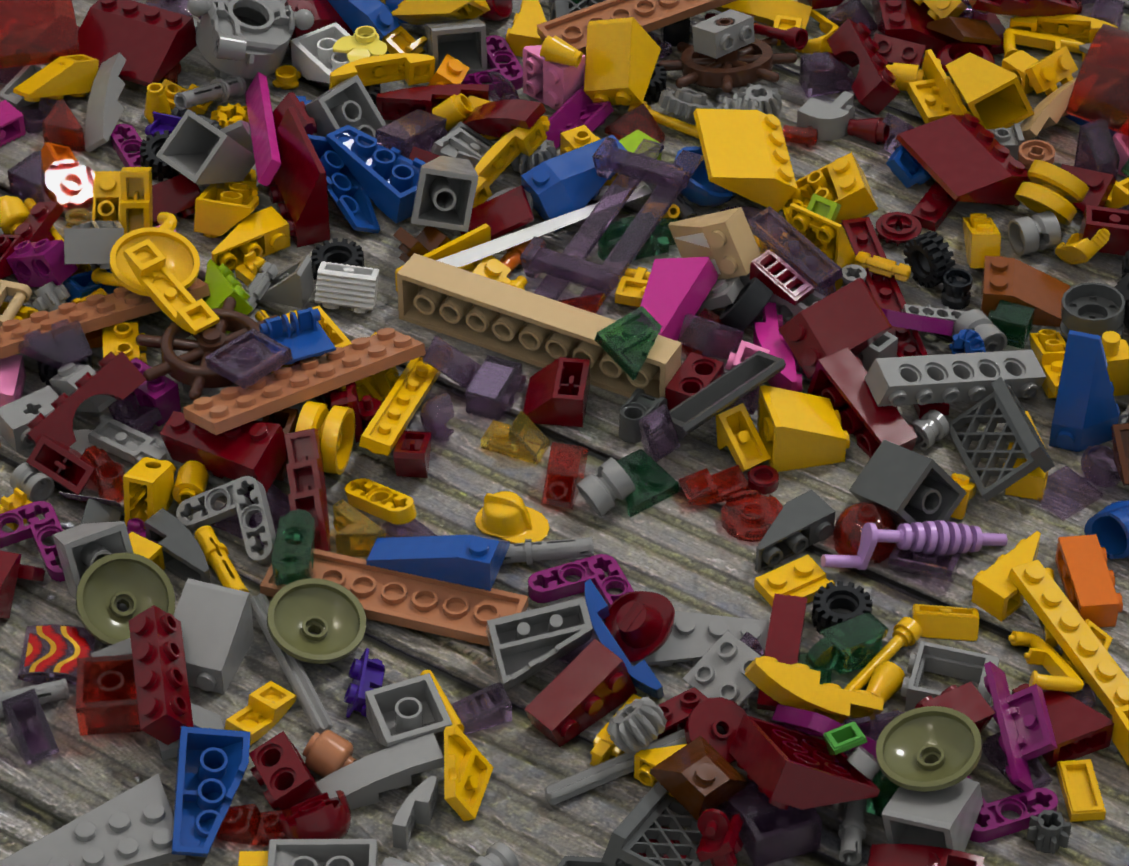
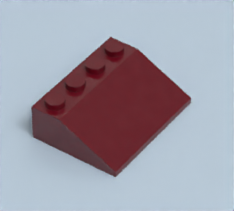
[66,0,197,86]
[871,0,957,54]
[264,106,330,248]
[896,113,1031,206]
[729,714,880,810]

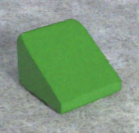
[823,721,867,755]

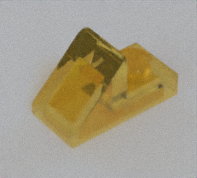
[481,411,550,465]
[333,499,386,557]

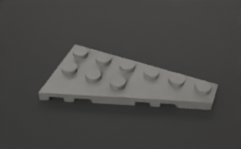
[0,773,186,866]

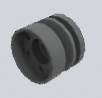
[1060,282,1125,343]

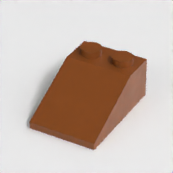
[981,256,1070,327]

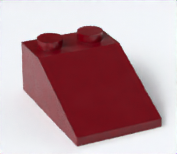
[778,278,892,379]

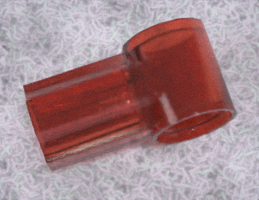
[82,445,125,502]

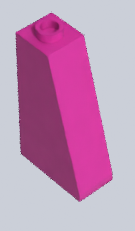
[634,257,719,341]

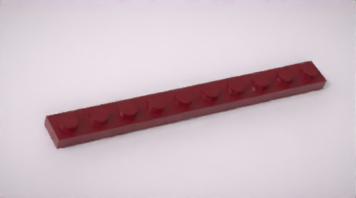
[841,217,950,419]

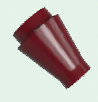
[847,117,890,145]

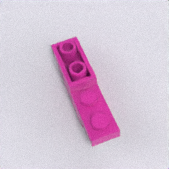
[753,303,802,392]

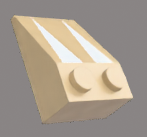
[668,207,761,280]

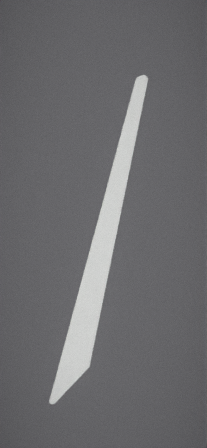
[437,176,675,267]

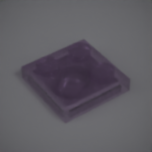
[205,328,293,389]

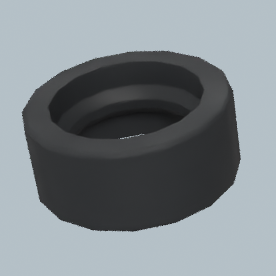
[719,277,773,335]

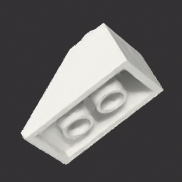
[290,22,351,83]

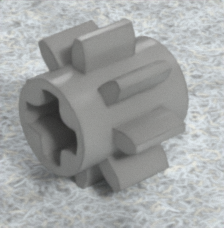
[32,281,71,312]

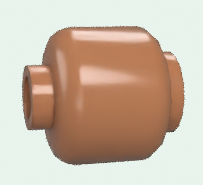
[303,730,356,778]

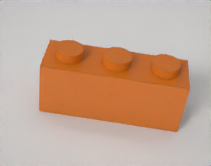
[1055,534,1123,628]

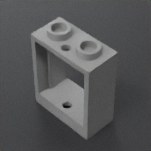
[901,641,1000,712]

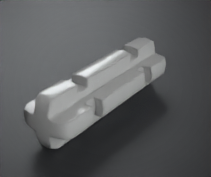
[246,262,278,313]

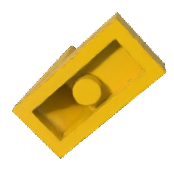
[715,403,771,473]

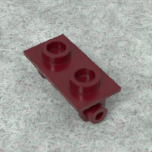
[873,33,926,68]
[654,687,708,741]

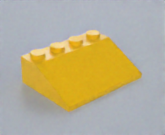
[693,108,798,213]

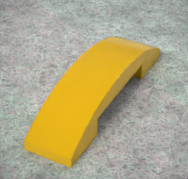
[1009,14,1118,43]
[329,53,435,90]
[473,119,547,208]
[124,238,220,335]

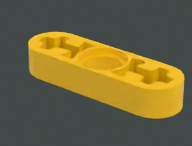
[345,478,417,525]

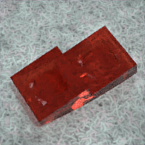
[678,465,751,505]

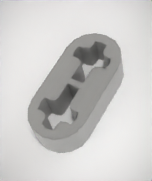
[847,745,881,780]

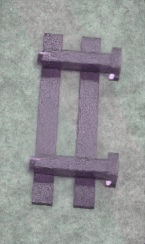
[520,137,703,314]

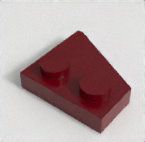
[1060,164,1116,214]

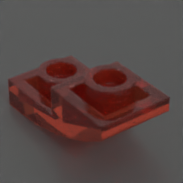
[217,804,292,846]

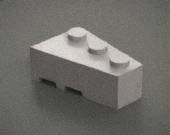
[64,221,124,269]

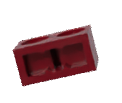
[665,352,724,411]
[249,731,322,817]

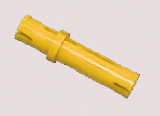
[194,525,250,593]

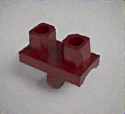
[330,382,382,443]
[696,808,743,866]

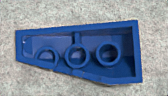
[328,0,403,41]
[521,135,630,233]
[1049,330,1120,452]
[366,535,510,591]
[172,726,250,857]

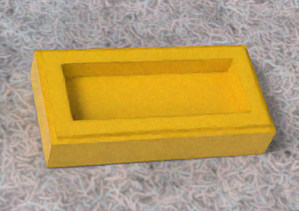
[1056,759,1106,822]

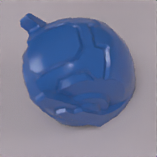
[1084,500,1129,559]

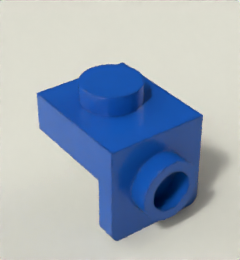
[886,145,931,188]

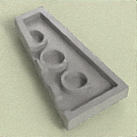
[631,611,768,668]

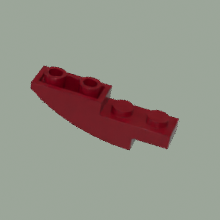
[0,202,64,279]
[867,843,985,866]

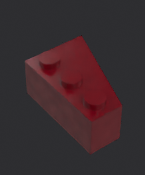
[524,639,637,747]

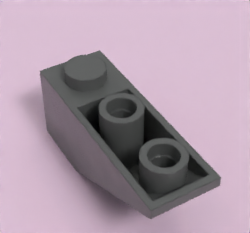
[755,490,835,573]

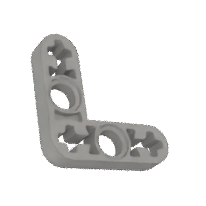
[176,476,279,565]

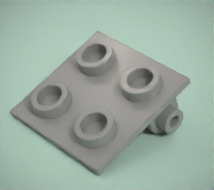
[682,630,762,714]

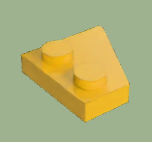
[444,724,494,822]

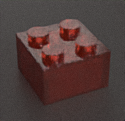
[76,654,142,736]

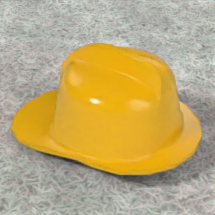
[475,491,549,544]

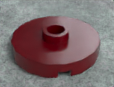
[684,697,747,764]

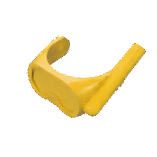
[794,9,839,58]
[1055,228,1110,265]

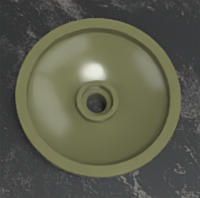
[76,553,175,646]
[267,578,367,664]
[876,706,982,792]

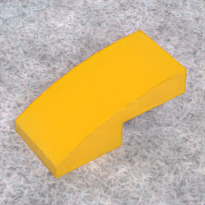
[225,681,297,746]

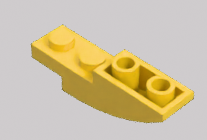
[1029,329,1066,398]
[745,656,884,724]

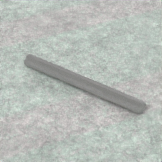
[250,593,333,734]
[544,725,725,805]

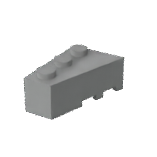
[486,597,593,694]

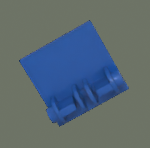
[257,307,336,366]

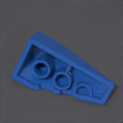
[326,125,426,224]
[307,134,380,234]

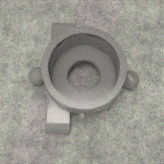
[187,0,314,78]

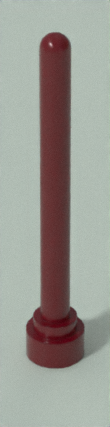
[705,12,808,50]

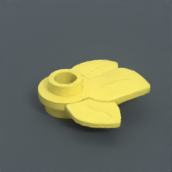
[333,26,387,63]

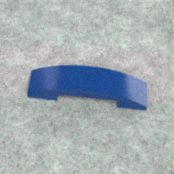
[585,579,664,699]

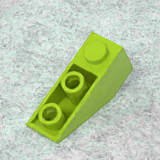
[202,259,253,334]

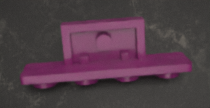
[545,85,614,149]
[984,661,1057,791]

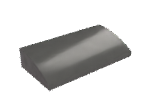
[660,351,786,439]

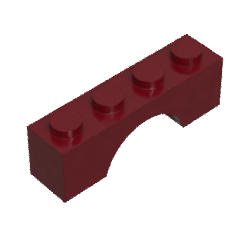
[827,18,900,115]
[25,351,147,447]

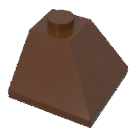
[650,736,748,820]

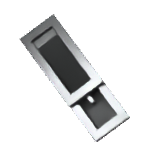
[144,508,211,583]

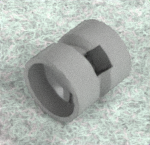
[1008,211,1061,256]
[952,309,1007,352]
[576,457,636,517]

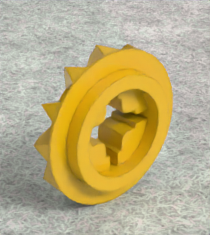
[210,103,249,128]

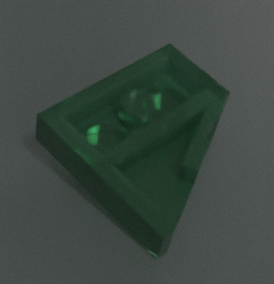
[595,306,662,380]
[617,449,679,517]

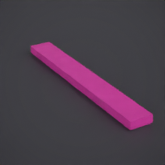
[245,72,281,186]

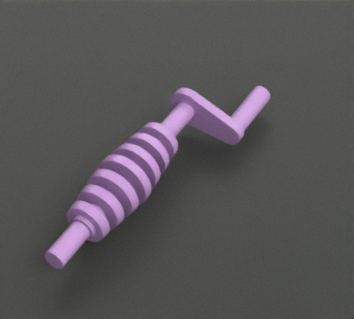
[821,520,1008,570]

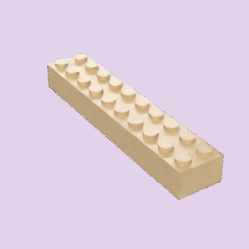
[397,253,682,398]

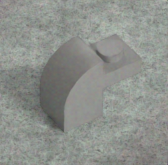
[796,91,855,141]

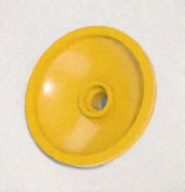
[109,227,200,297]

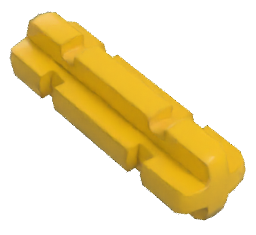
[854,251,911,282]

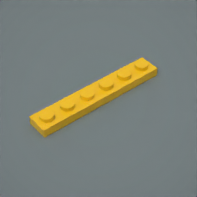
[359,353,445,456]
[1008,559,1129,716]

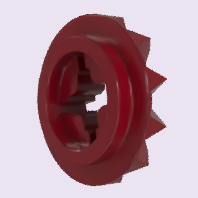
[875,212,922,246]

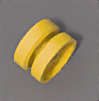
[1015,159,1089,225]
[295,401,355,475]

